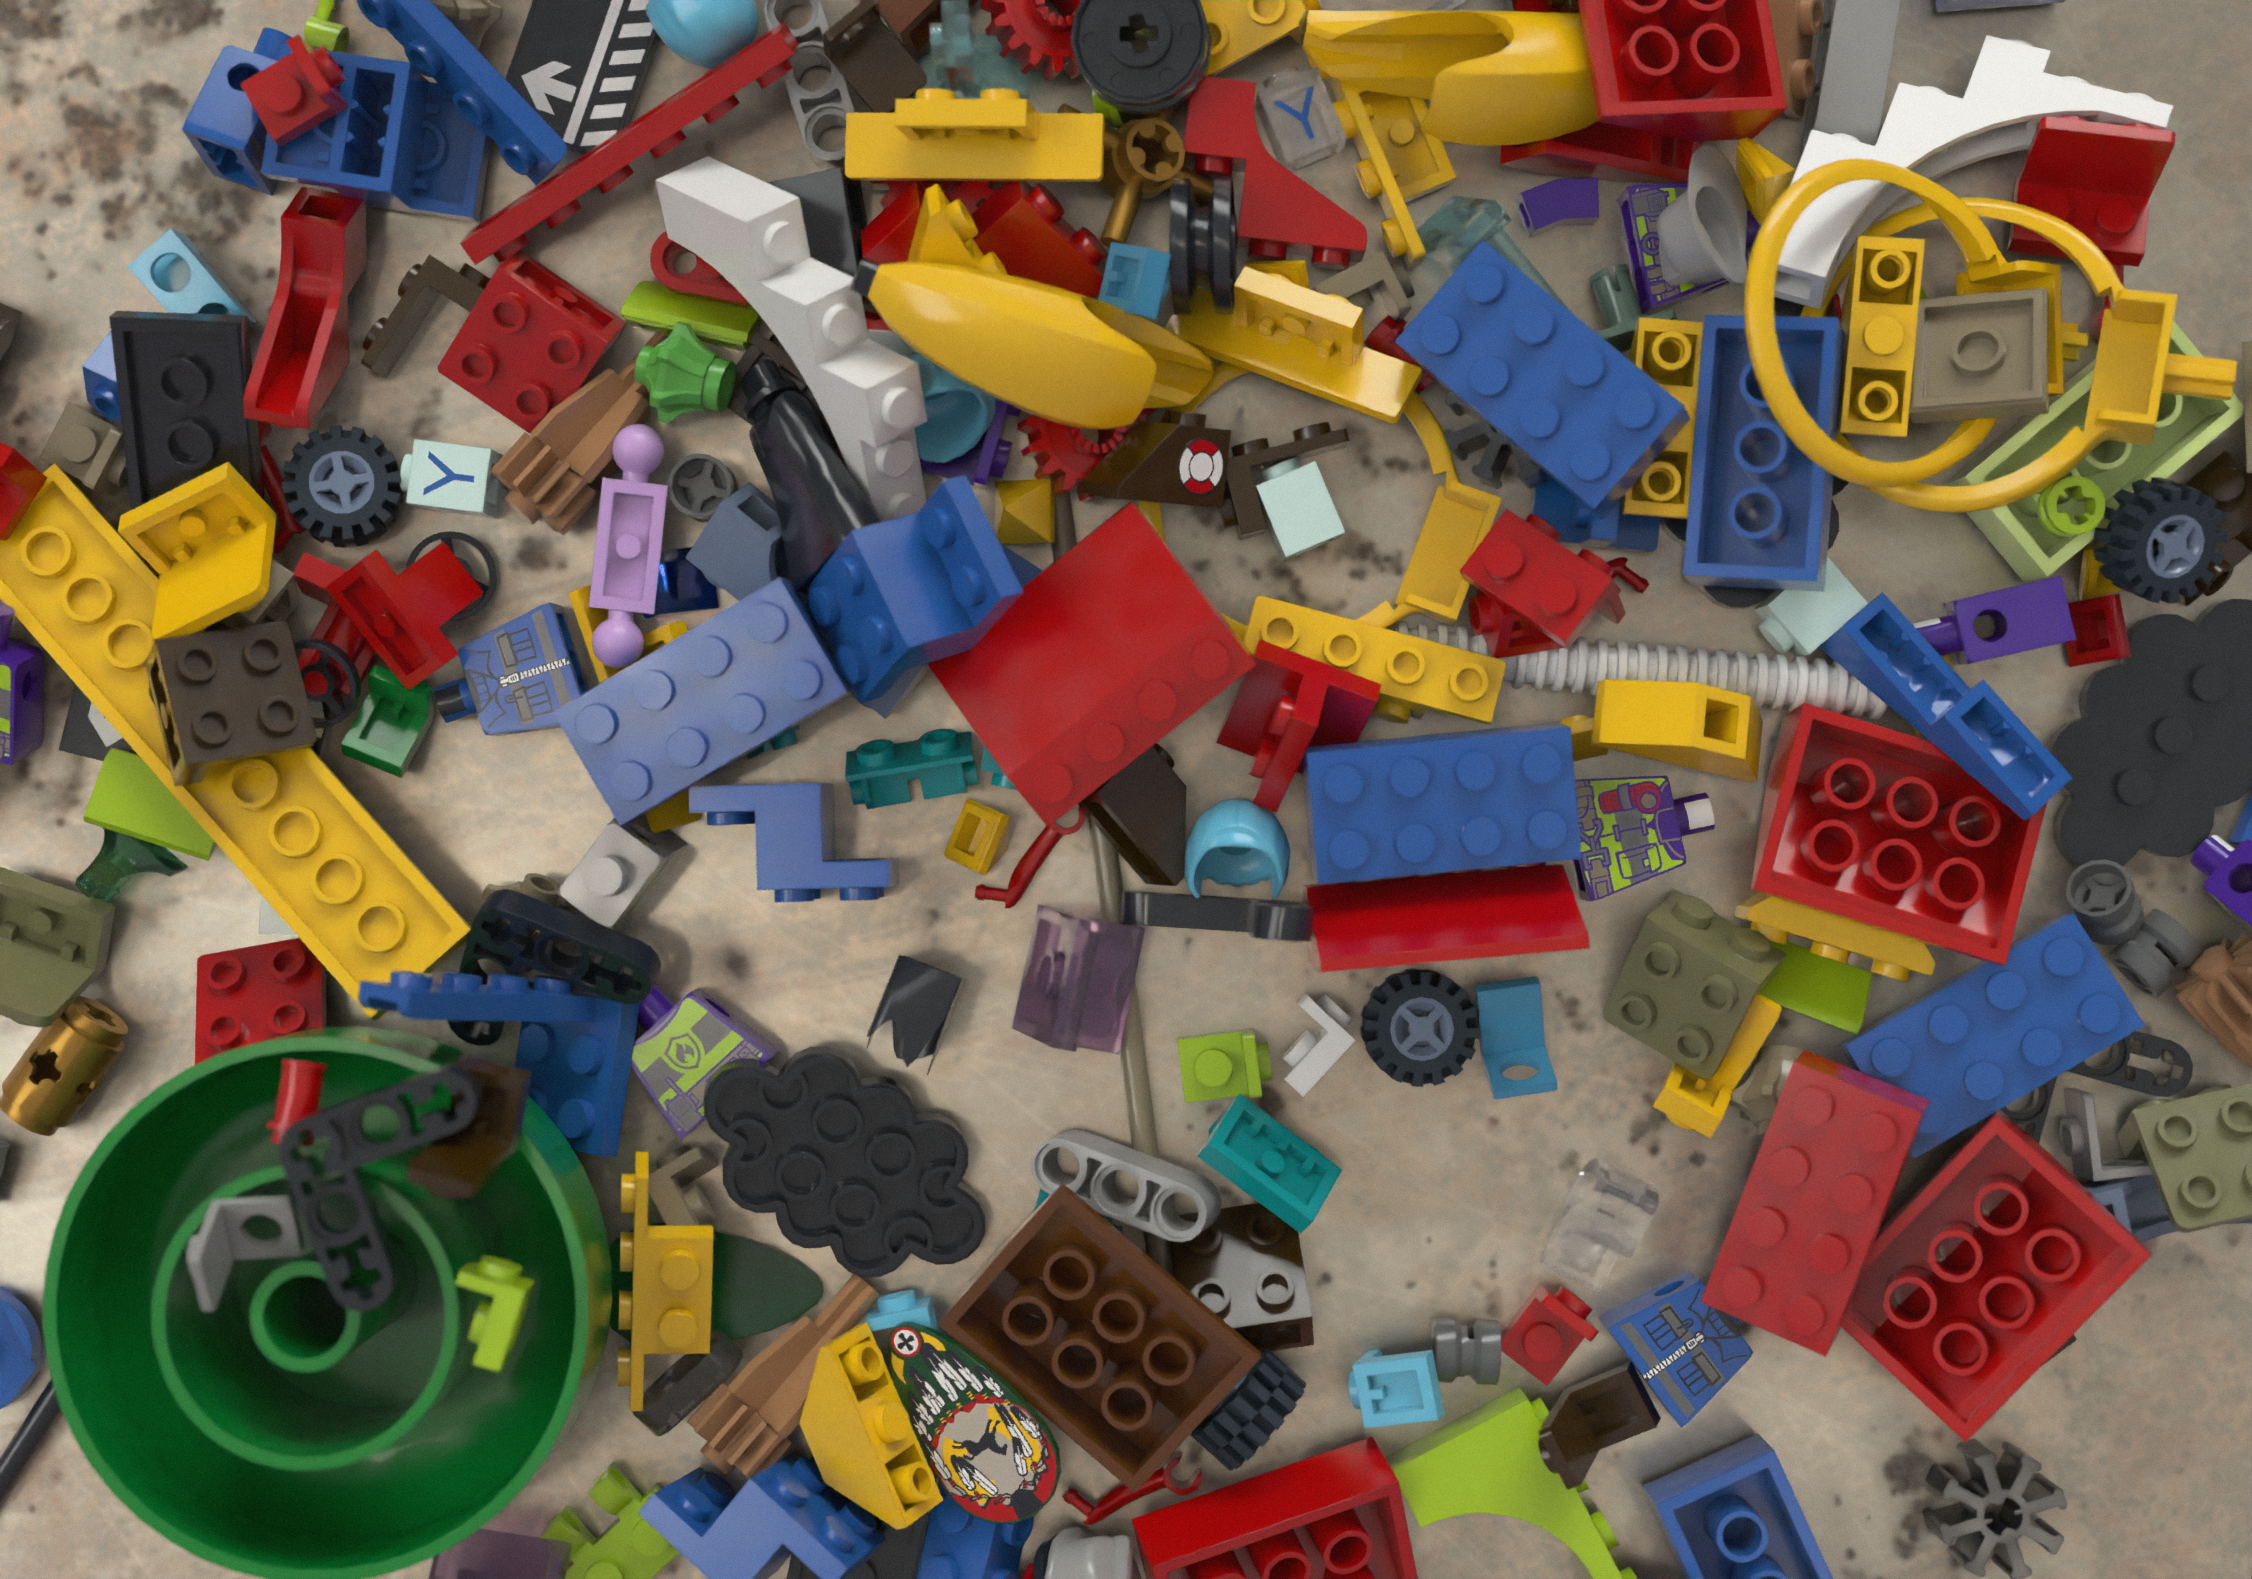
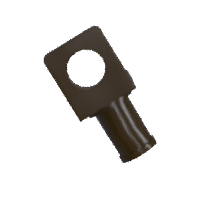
[822,0,927,113]

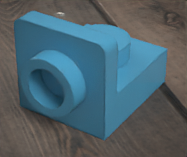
[1098,242,1171,320]

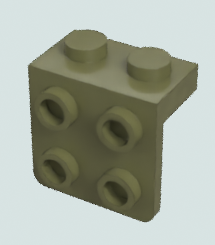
[0,867,116,1028]
[1603,890,1787,1078]
[2117,1083,2252,1233]

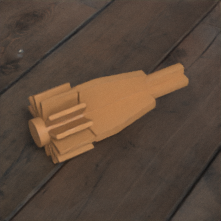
[490,331,668,536]
[2175,934,2252,1068]
[687,1274,881,1479]

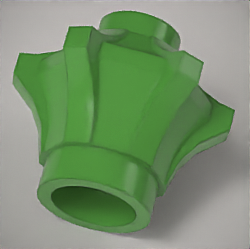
[634,322,736,423]

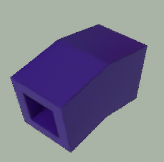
[1515,177,1599,237]

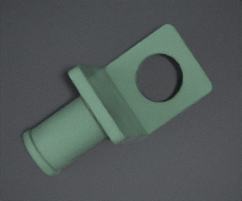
[1589,264,1677,353]

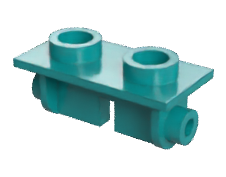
[845,729,979,810]

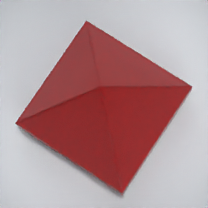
[2065,593,2131,667]

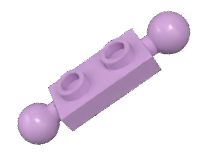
[589,424,668,668]

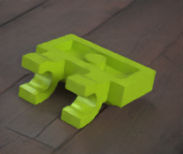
[540,1463,679,1579]

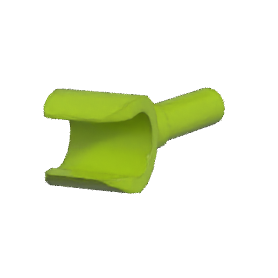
[303,0,349,53]

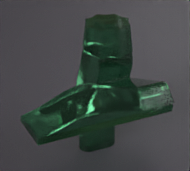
[75,828,188,902]

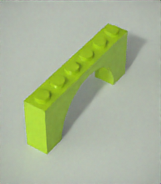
[1386,1386,1637,1579]

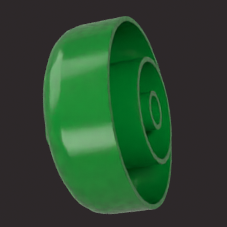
[43,1026,612,1579]

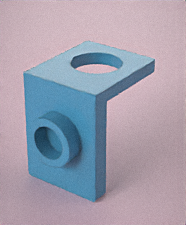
[1475,976,1558,1099]

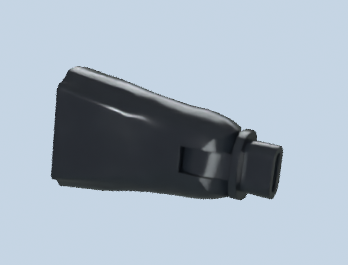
[740,359,885,594]

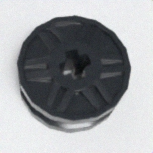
[1071,0,1212,116]
[1169,177,1237,316]

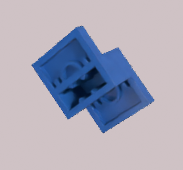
[261,43,491,223]
[806,475,1023,703]
[689,783,899,902]
[638,1453,887,1579]

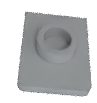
[2059,1088,2153,1181]
[187,1196,304,1312]

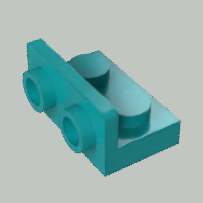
[1197,1093,1342,1234]

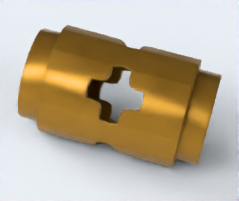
[0,996,128,1136]

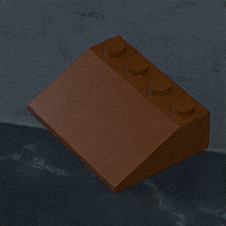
[938,1182,1262,1493]

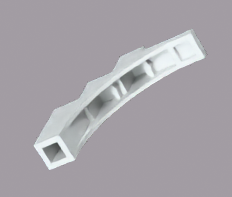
[1774,35,2173,310]
[655,156,928,521]

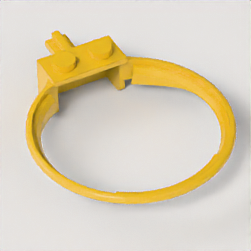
[1744,158,2088,488]
[1800,197,2237,513]
[1138,361,1502,642]

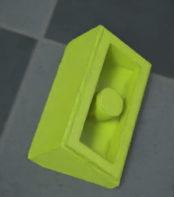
[621,281,762,353]
[83,748,217,861]
[1759,941,1873,1035]

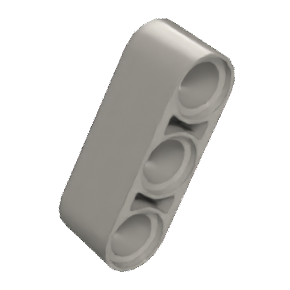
[764,0,856,171]
[1802,0,1902,149]
[1031,1129,1222,1242]

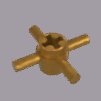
[1057,103,1214,248]

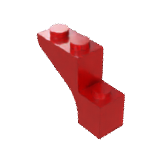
[1183,76,1367,270]
[861,180,1108,298]
[243,187,367,429]

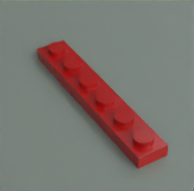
[460,22,799,265]

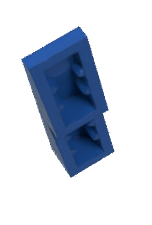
[1819,592,2073,821]

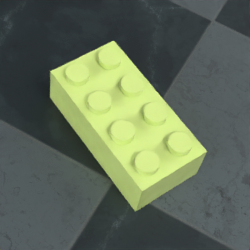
[1943,320,2245,582]

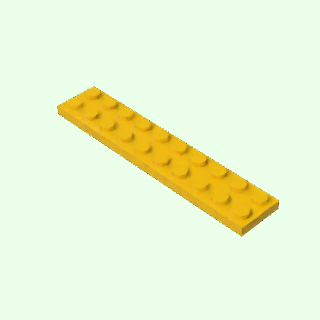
[0,463,471,1021]

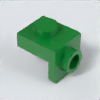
[341,665,436,778]

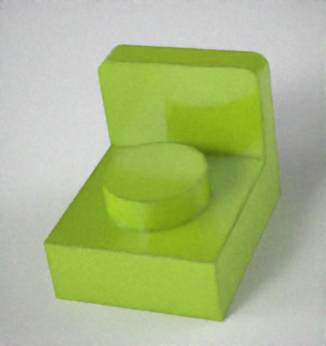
[1177,1028,1272,1103]
[455,1256,535,1372]

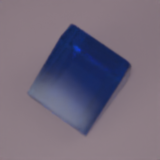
[642,547,719,619]

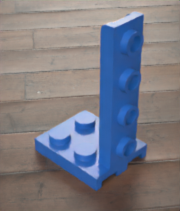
[340,0,567,186]
[358,970,640,1157]

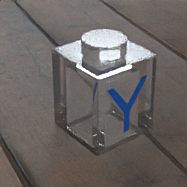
[1255,66,1347,173]

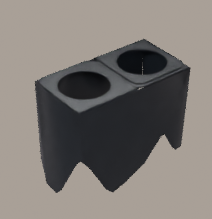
[867,955,965,1075]

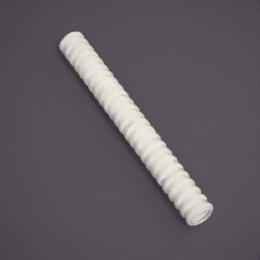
[1393,621,1888,720]

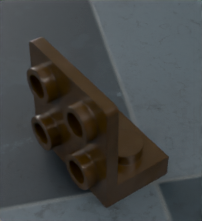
[145,621,317,787]
[1171,1203,1314,1351]

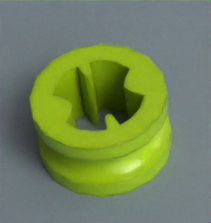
[2037,476,2106,538]

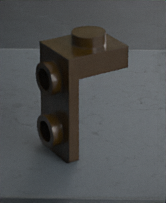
[361,254,490,378]
[1218,422,1350,541]
[406,1055,532,1199]
[1538,1361,1661,1490]

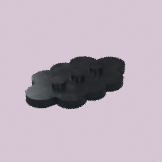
[2046,599,2252,867]
[704,1046,985,1277]

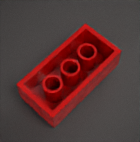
[1701,1050,1931,1357]

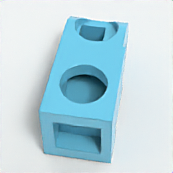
[127,228,256,329]

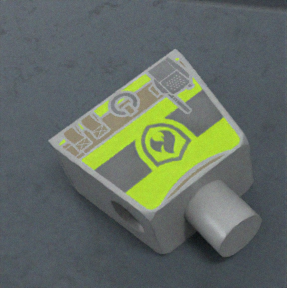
[557,815,688,933]

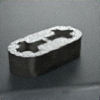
[633,1329,744,1437]

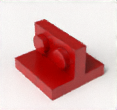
[1216,639,1381,812]

